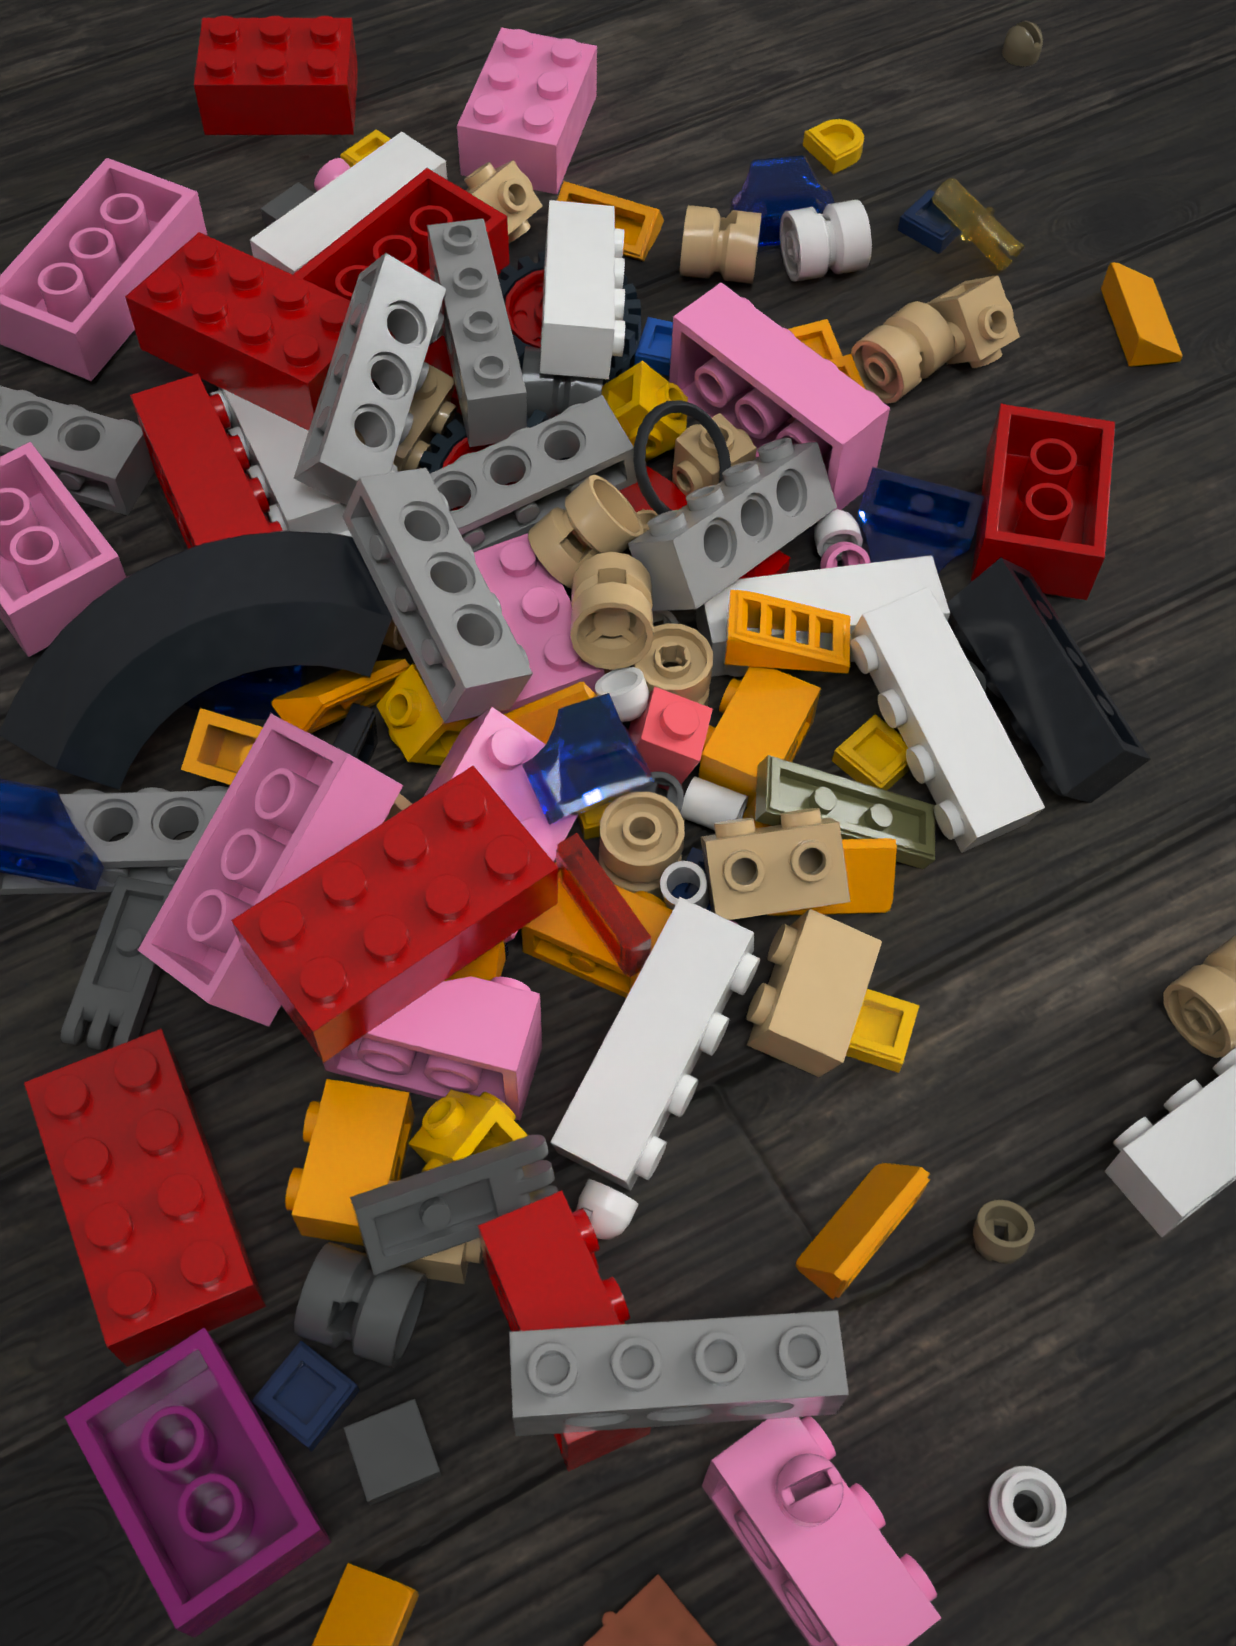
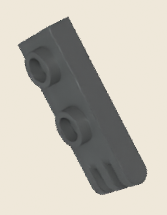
[61,876,173,1051]
[350,1134,558,1275]

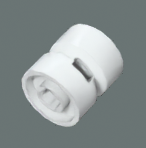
[780,200,872,282]

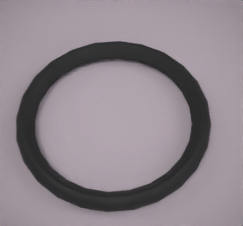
[633,400,731,515]

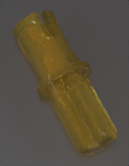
[932,178,1025,272]

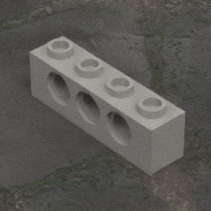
[427,218,527,447]
[294,253,446,505]
[0,386,154,516]
[430,395,637,552]
[628,438,837,611]
[342,468,533,723]
[0,786,229,895]
[509,1310,849,1436]

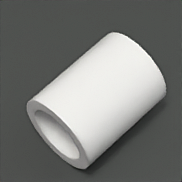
[680,776,748,831]
[660,861,709,910]

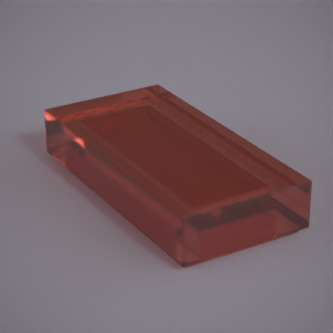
[556,833,652,978]

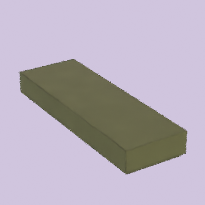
[755,755,935,869]

